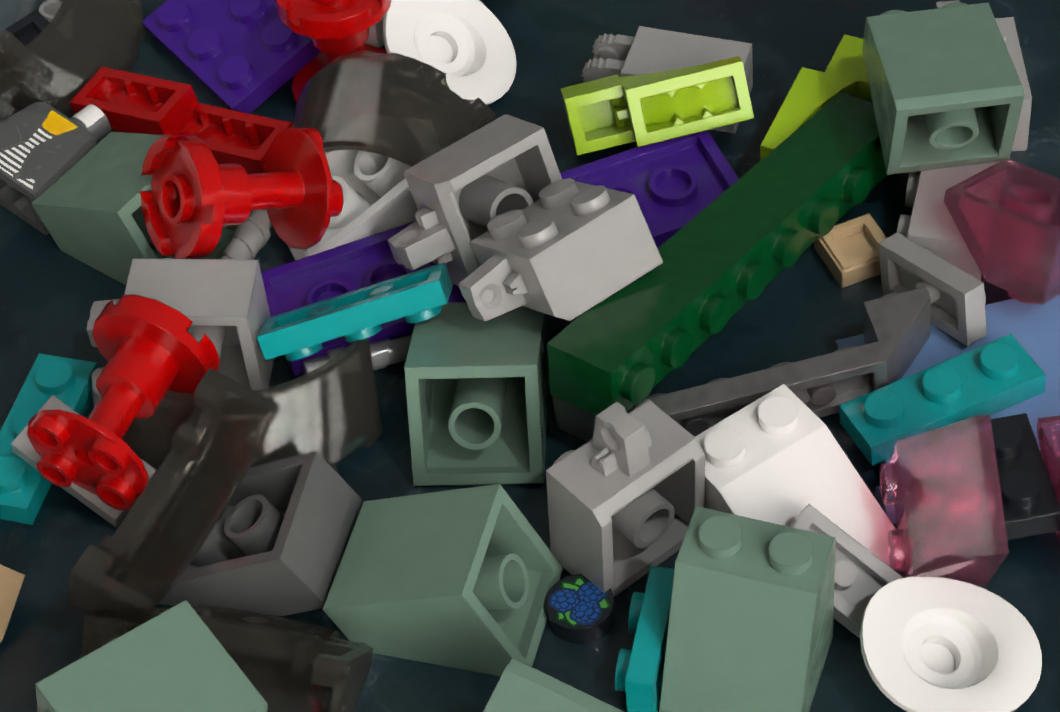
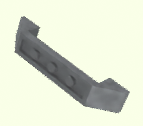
[548,287,930,442]

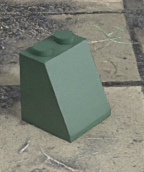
[862,2,1025,175]
[31,132,238,285]
[404,302,549,486]
[323,484,563,677]
[659,506,836,712]
[35,600,268,712]

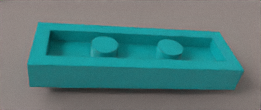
[257,262,453,361]
[839,333,1046,466]
[0,353,98,525]

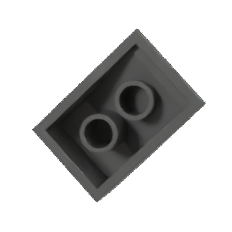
[125,451,362,618]

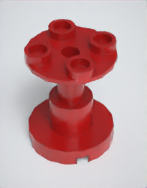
[274,0,405,129]
[140,127,343,259]
[27,294,221,510]

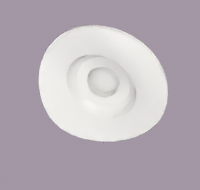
[383,0,517,108]
[860,576,1042,712]

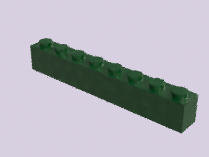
[547,91,892,415]

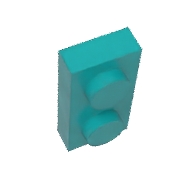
[615,566,674,712]

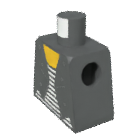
[0,102,111,236]

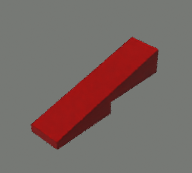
[69,66,293,174]

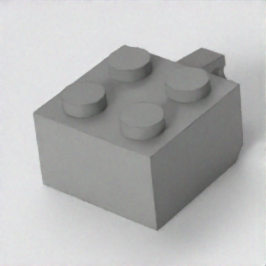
[387,114,562,286]
[458,178,663,322]
[87,258,274,401]
[546,400,705,597]

